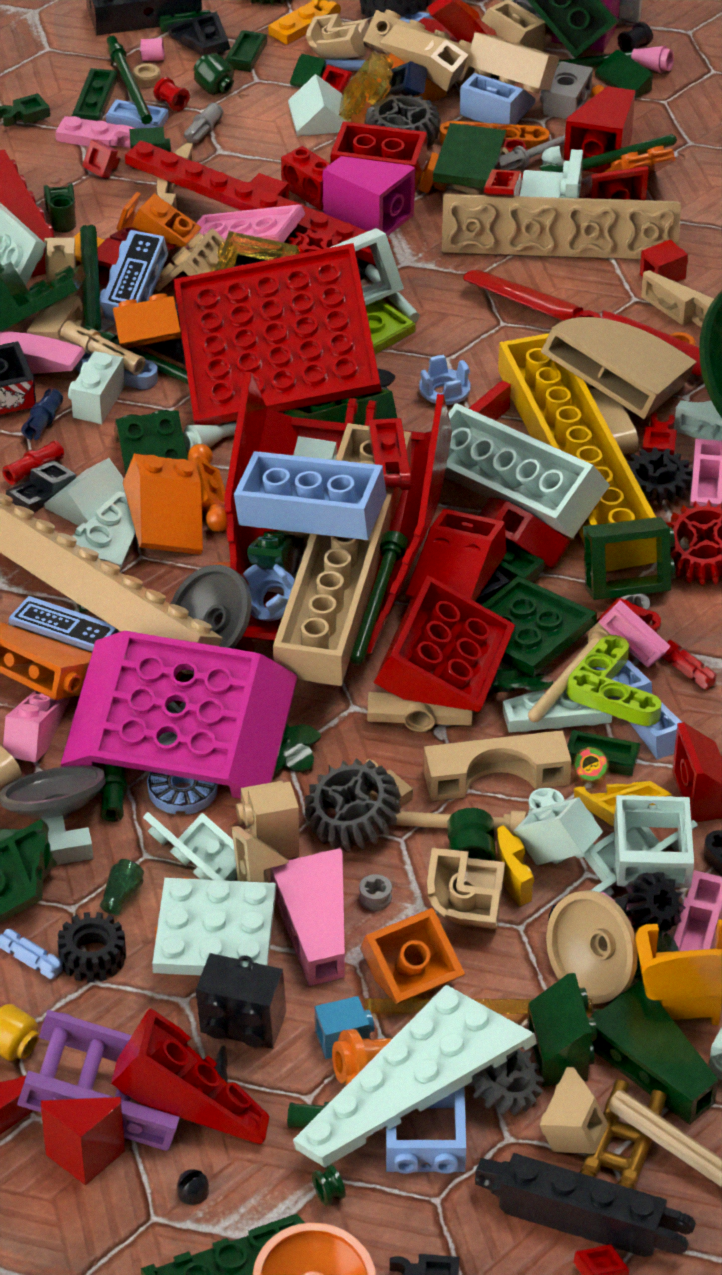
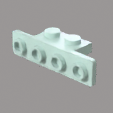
[143,812,237,881]
[584,820,698,897]

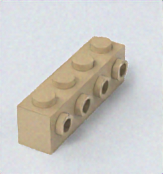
[363,9,475,85]

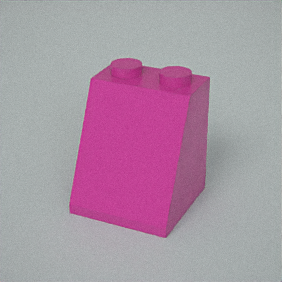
[322,156,415,237]

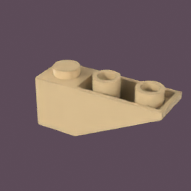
[379,25,468,91]

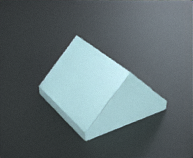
[288,74,351,136]
[44,458,125,526]

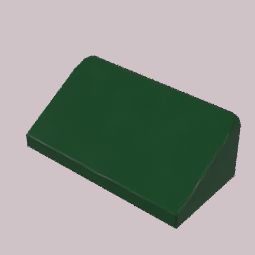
[595,49,653,98]

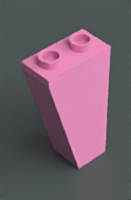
[270,848,345,986]

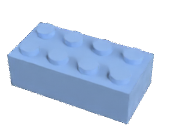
[234,451,386,540]

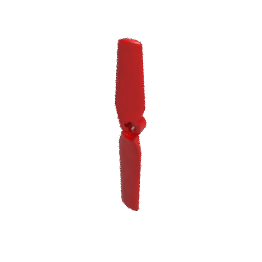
[463,269,702,376]

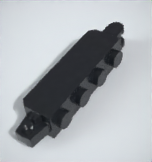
[475,1153,696,1257]

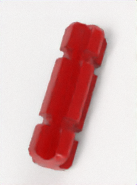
[661,640,717,690]

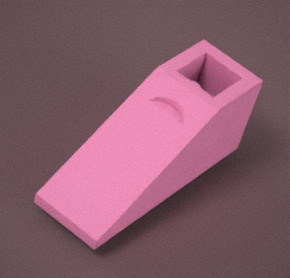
[3,690,71,762]

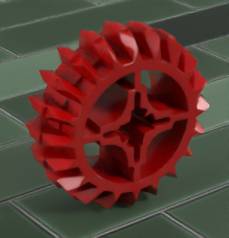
[666,500,722,586]

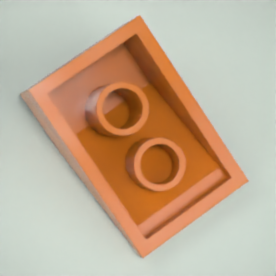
[123,453,203,555]

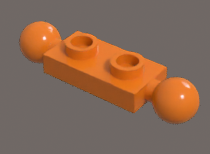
[188,444,227,532]

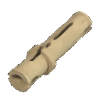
[60,320,146,375]

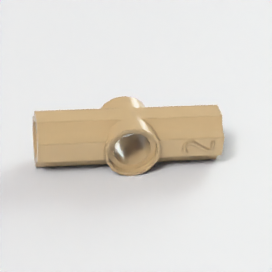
[367,692,472,732]

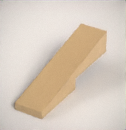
[641,270,714,328]

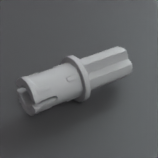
[184,103,224,143]

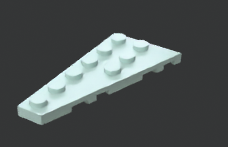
[293,985,537,1167]

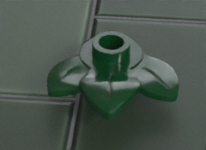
[491,669,553,692]
[274,724,321,775]

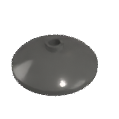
[170,565,251,649]
[0,765,106,820]

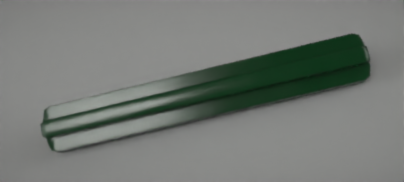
[80,225,101,331]

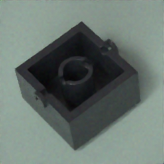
[196,953,286,1049]

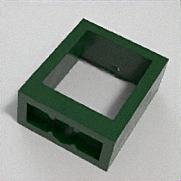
[583,517,676,600]

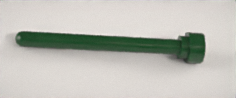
[540,134,677,173]
[350,531,409,665]

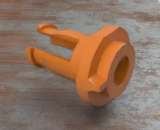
[332,1029,392,1086]

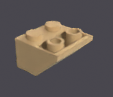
[481,0,546,51]

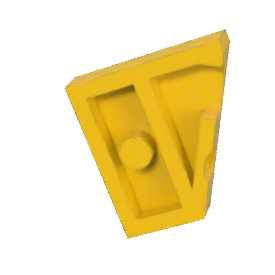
[574,781,672,826]

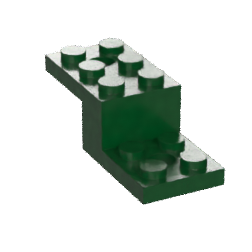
[0,261,87,332]

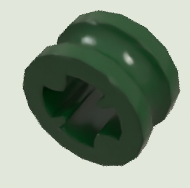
[312,1165,346,1206]

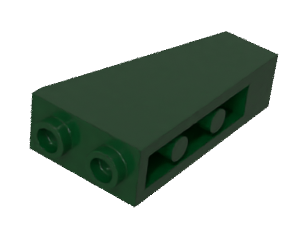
[590,980,718,1125]

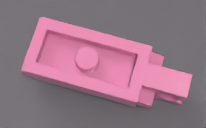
[55,116,135,148]

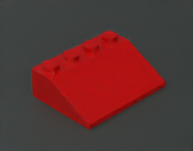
[373,575,515,712]

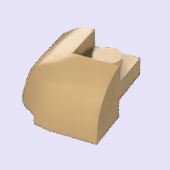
[306,13,369,60]
[427,848,505,929]

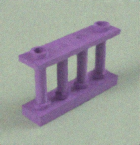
[17,1010,179,1151]

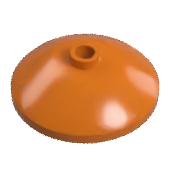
[253,1223,376,1275]

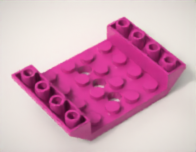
[60,630,298,799]

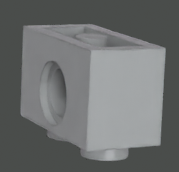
[540,61,593,119]

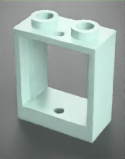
[330,228,404,305]
[614,795,694,888]

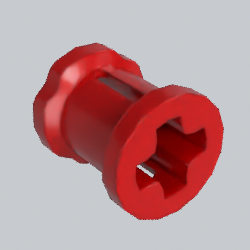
[153,77,190,112]

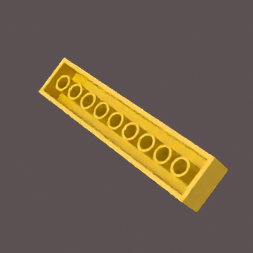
[498,333,657,572]

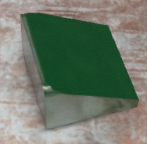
[290,54,326,87]

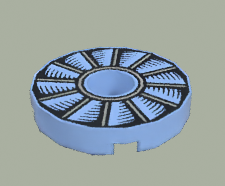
[147,772,218,814]

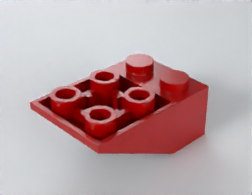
[406,508,506,601]

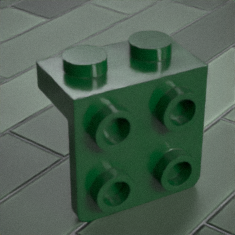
[114,410,188,475]

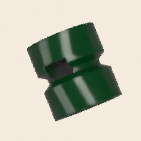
[447,808,496,861]

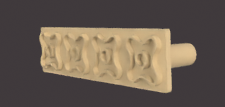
[442,194,681,259]

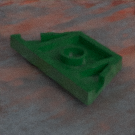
[0,819,49,923]

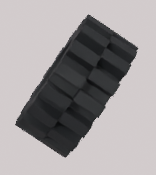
[57,912,126,983]

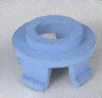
[419,355,470,405]
[243,564,295,622]

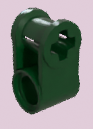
[43,183,76,232]

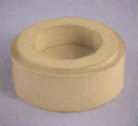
[133,63,161,88]

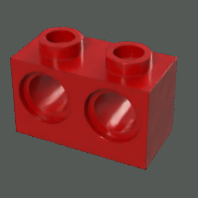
[281,146,331,211]

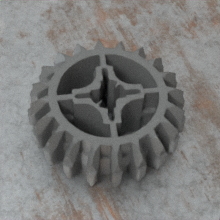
[364,93,441,146]
[305,758,401,852]

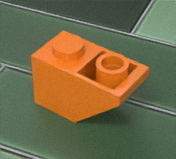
[131,193,202,247]

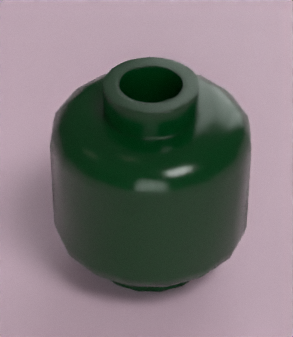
[193,53,234,95]

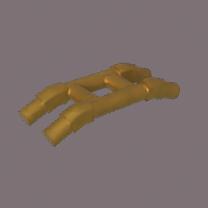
[580,1079,667,1190]

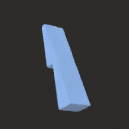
[591,654,682,759]

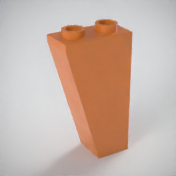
[0,622,92,700]

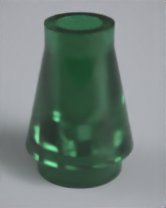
[100,859,144,916]

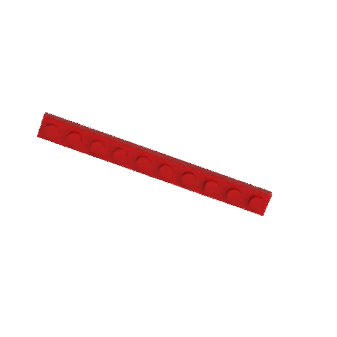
[125,141,391,265]

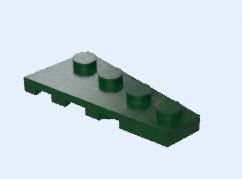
[140,1213,305,1275]

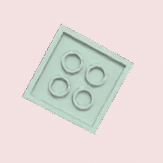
[152,878,276,976]

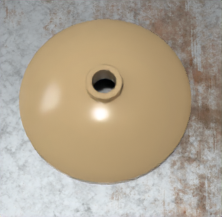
[546,890,638,1004]

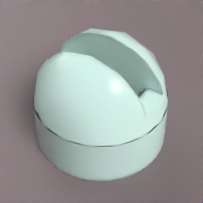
[541,146,562,166]

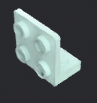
[520,149,583,198]

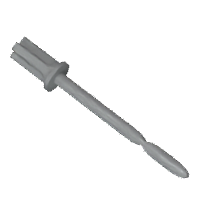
[496,135,565,170]

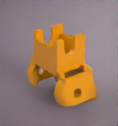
[634,919,722,1025]

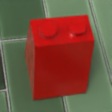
[563,86,635,173]

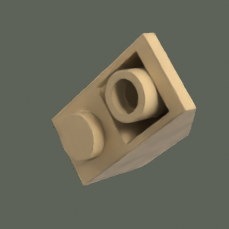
[540,1067,608,1154]

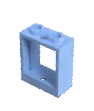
[386,1087,466,1174]

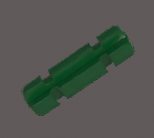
[159,10,211,32]

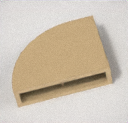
[541,317,697,419]

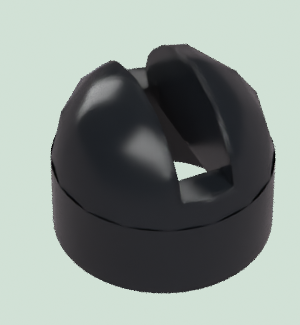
[177,1169,209,1205]

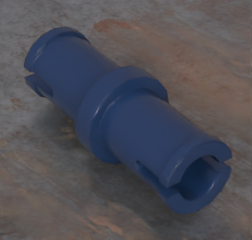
[21,388,63,440]

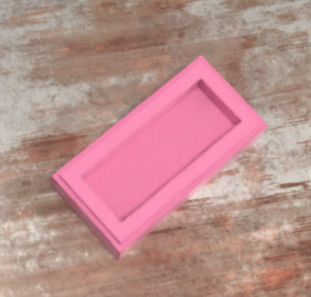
[599,600,670,668]

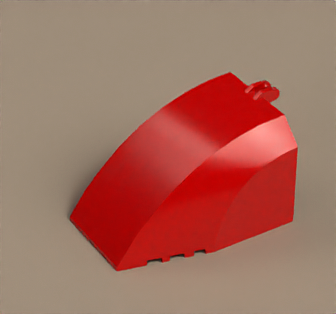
[224,371,452,654]

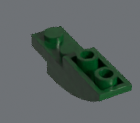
[247,531,303,574]

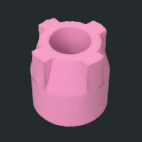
[140,38,165,61]

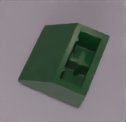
[527,973,597,1087]

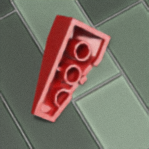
[111,1008,270,1145]

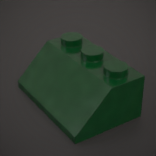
[284,388,397,426]

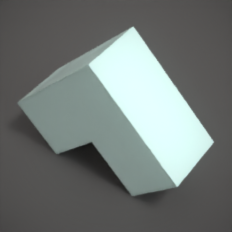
[42,816,93,865]

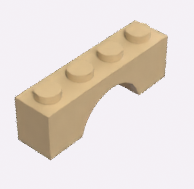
[423,730,571,801]

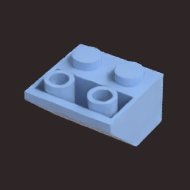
[460,73,536,125]

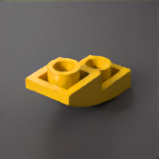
[496,825,534,907]

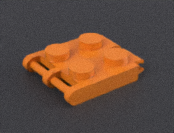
[603,146,676,173]

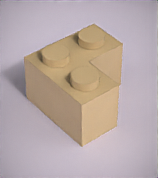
[236,781,299,859]

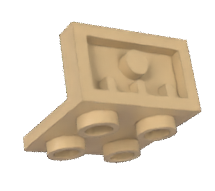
[155,228,238,292]

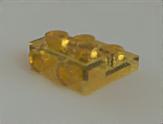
[339,51,394,121]

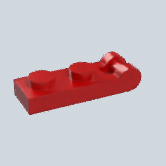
[369,418,411,491]

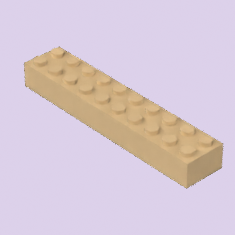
[273,423,411,686]

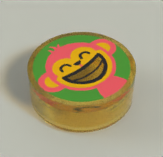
[573,747,610,784]

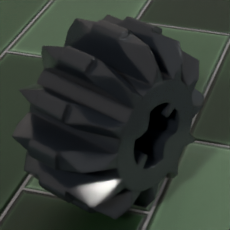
[623,872,686,935]

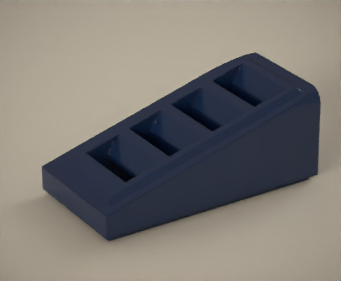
[373,61,427,101]

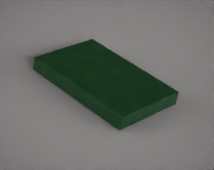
[433,123,506,188]

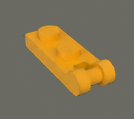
[268,0,341,45]

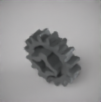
[467,1049,544,1115]

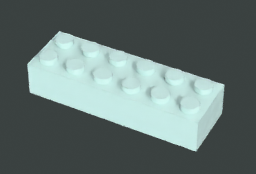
[444,403,610,538]

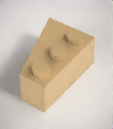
[466,32,560,93]

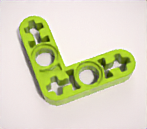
[567,635,662,726]

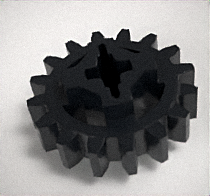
[627,447,693,505]

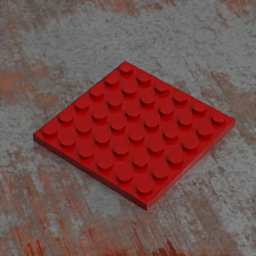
[173,243,382,425]

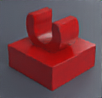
[82,140,121,178]

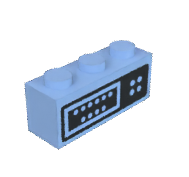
[99,230,168,321]
[8,596,118,652]

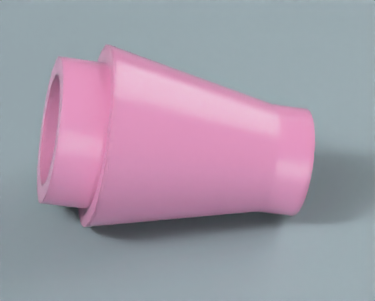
[631,46,674,73]

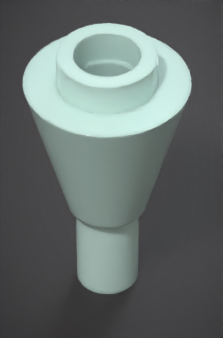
[183,422,236,451]

